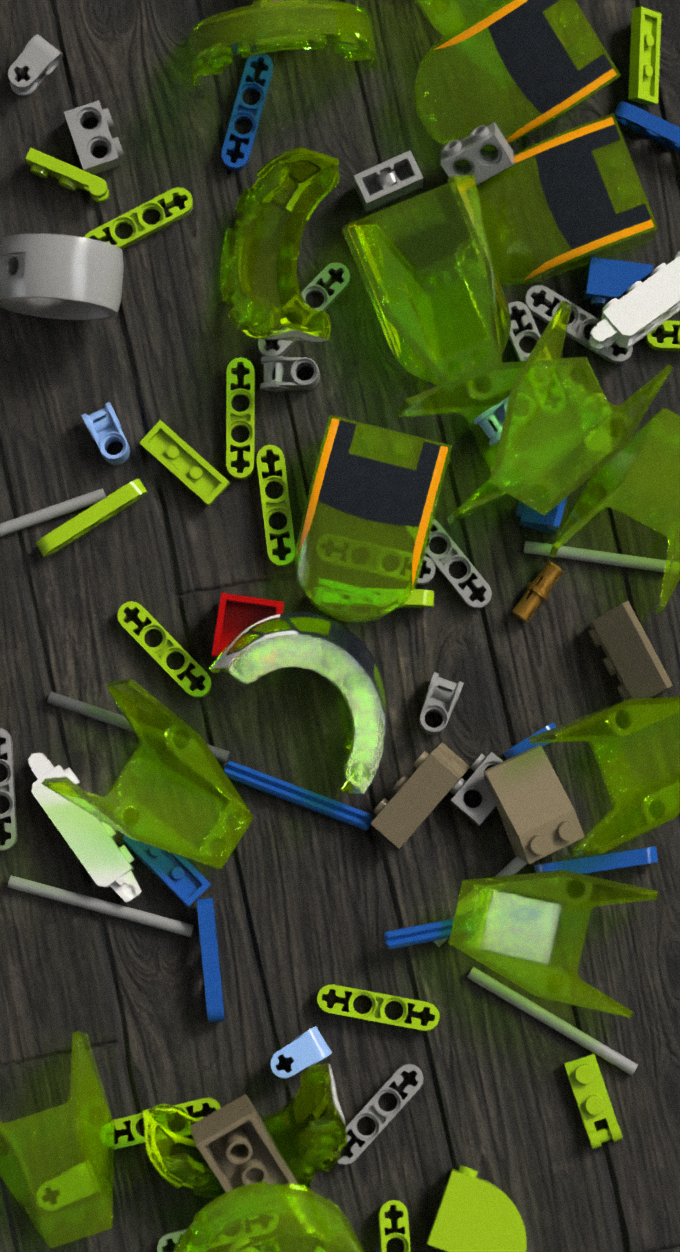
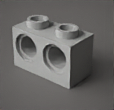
[64,100,124,175]
[441,122,514,192]
[450,752,503,826]

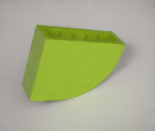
[427,1165,527,1252]

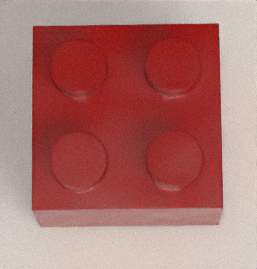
[212,593,285,668]

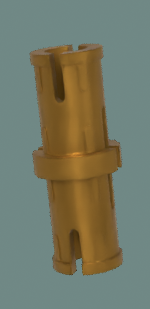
[512,560,564,623]

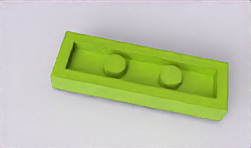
[628,6,661,106]
[139,420,230,507]

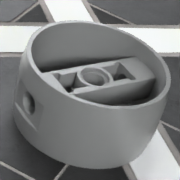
[0,234,124,320]

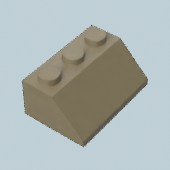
[588,601,673,708]

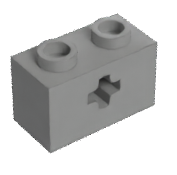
[353,150,423,212]

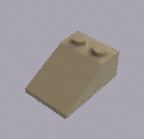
[483,745,585,864]
[190,1094,298,1216]

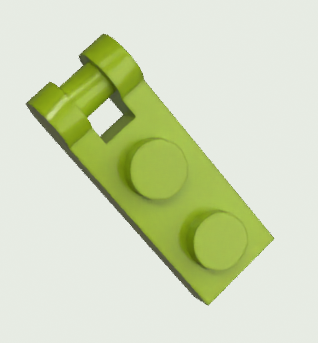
[25,147,109,203]
[563,1053,623,1149]

